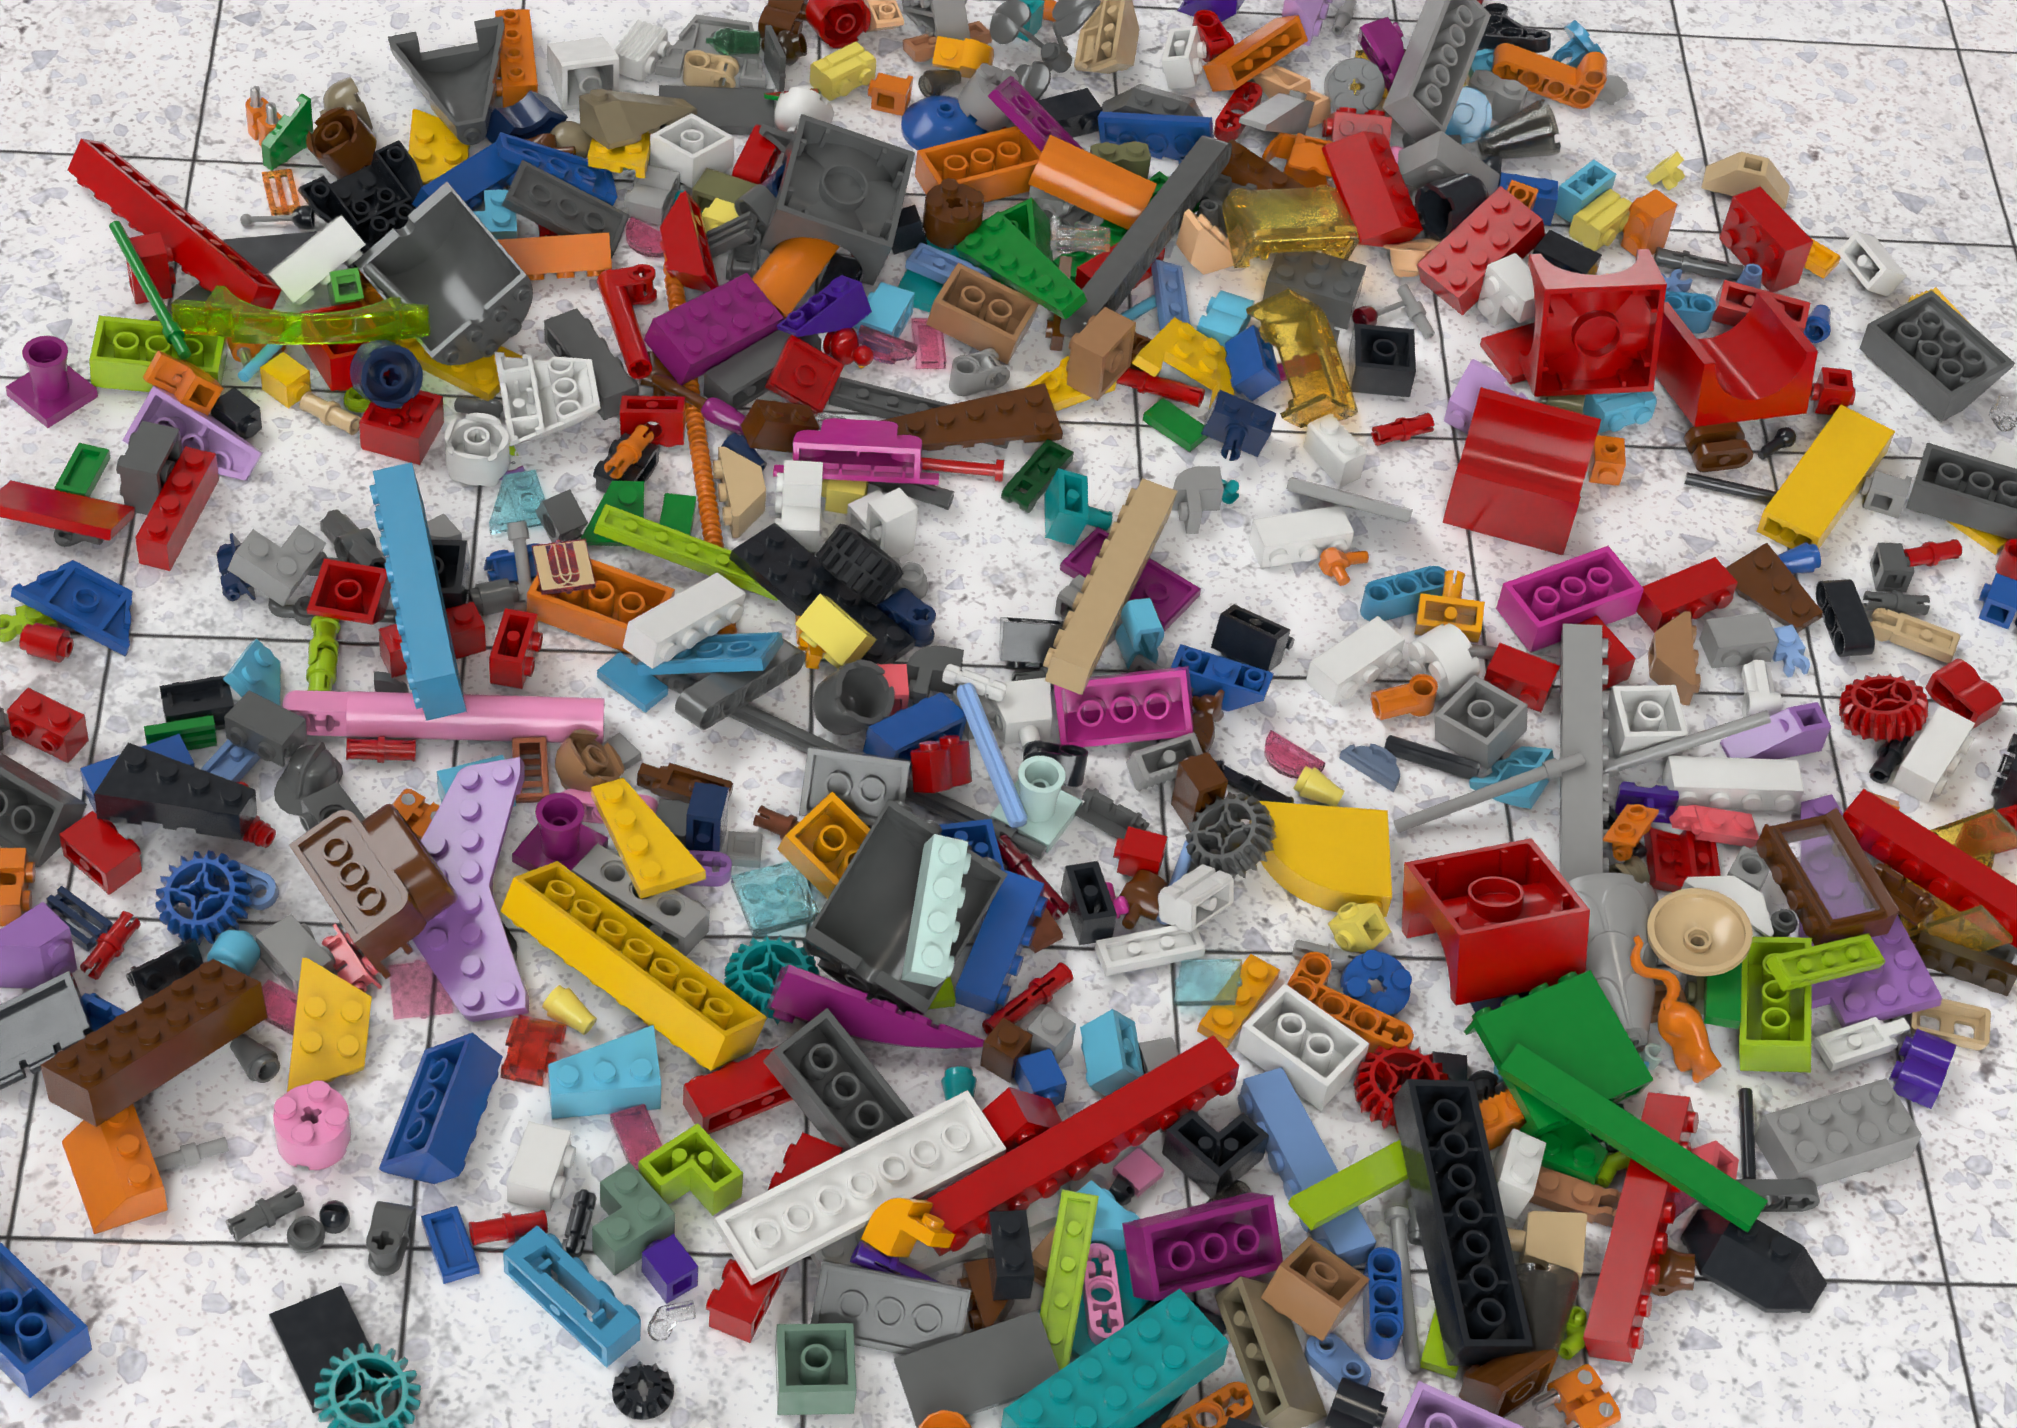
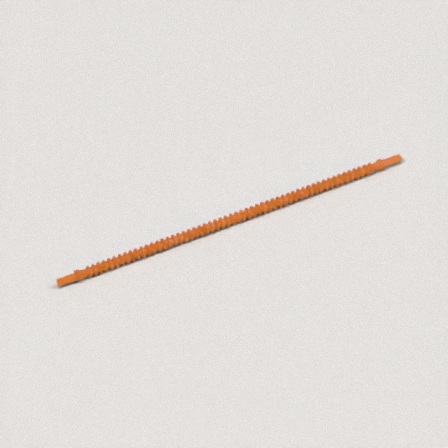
[663,254,737,635]

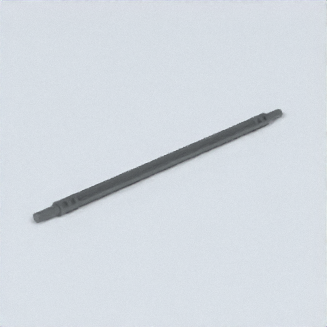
[631,656,1047,859]

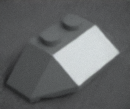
[1101,84,1204,117]

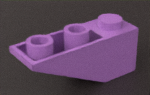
[1720,702,1831,759]

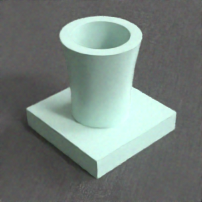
[990,756,1082,853]

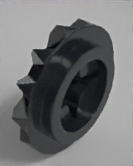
[612,1361,674,1420]

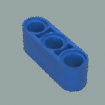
[1362,1247,1404,1360]

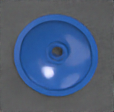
[901,95,987,150]

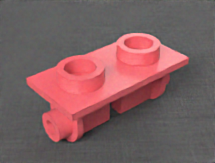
[322,923,382,992]

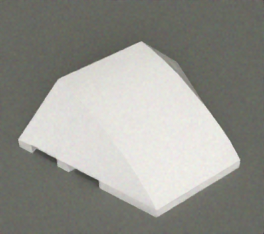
[494,352,601,446]

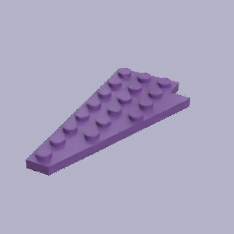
[1798,794,1942,1028]

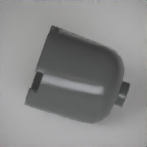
[813,659,895,736]

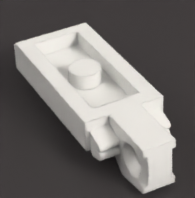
[1813,1017,1911,1071]

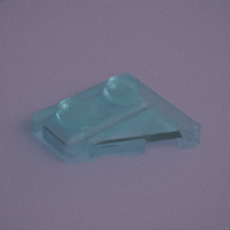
[489,470,546,535]

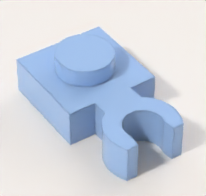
[1772,625,1810,677]

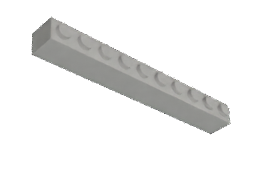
[1559,624,1609,881]

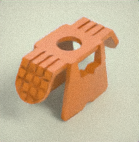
[1262,133,1333,202]

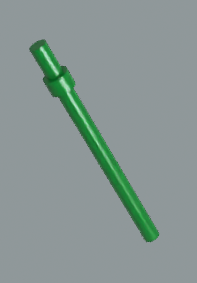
[109,221,191,360]

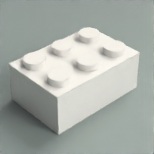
[265,215,366,305]
[1236,984,1369,1111]

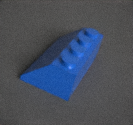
[379,1032,503,1184]

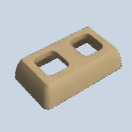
[1910,998,1991,1051]

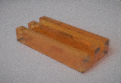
[261,169,300,216]

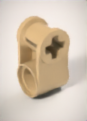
[683,50,740,88]

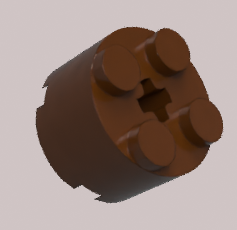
[306,107,377,179]
[922,178,984,249]

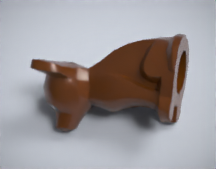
[1192,689,1225,753]

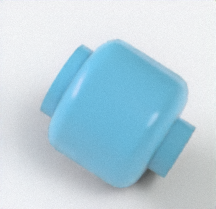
[207,930,261,976]

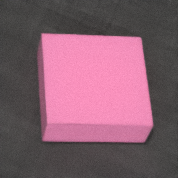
[1112,1147,1164,1197]

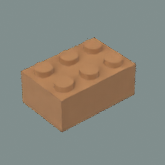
[926,263,1039,365]

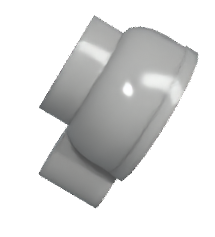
[892,557,928,600]

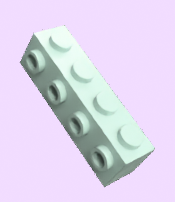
[901,834,971,987]

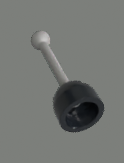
[240,205,315,230]

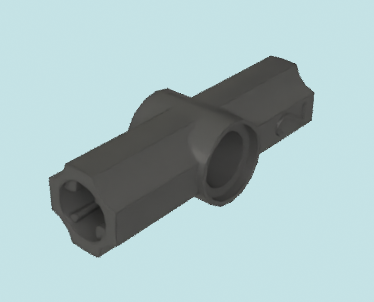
[320,509,386,569]

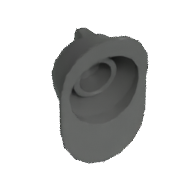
[274,741,343,816]

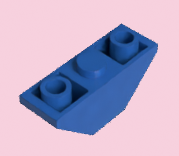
[1171,644,1274,712]

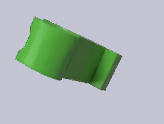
[327,267,364,306]

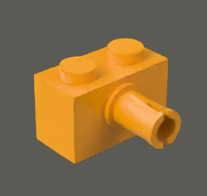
[1414,570,1485,643]

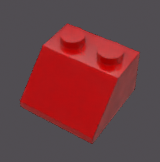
[307,558,391,625]

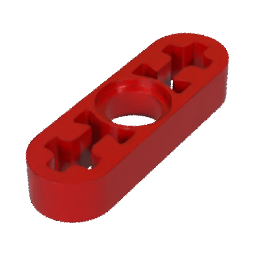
[1214,82,1263,142]

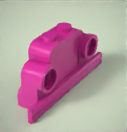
[773,418,939,485]

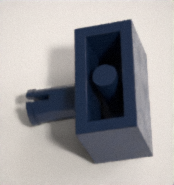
[1201,390,1277,461]

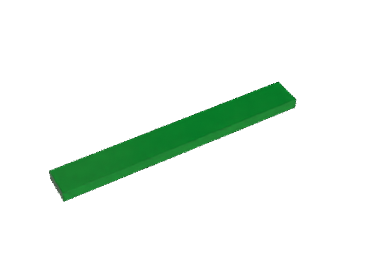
[1498,1043,1768,1233]

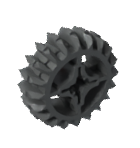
[1185,792,1277,879]

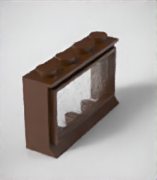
[1756,807,1899,946]

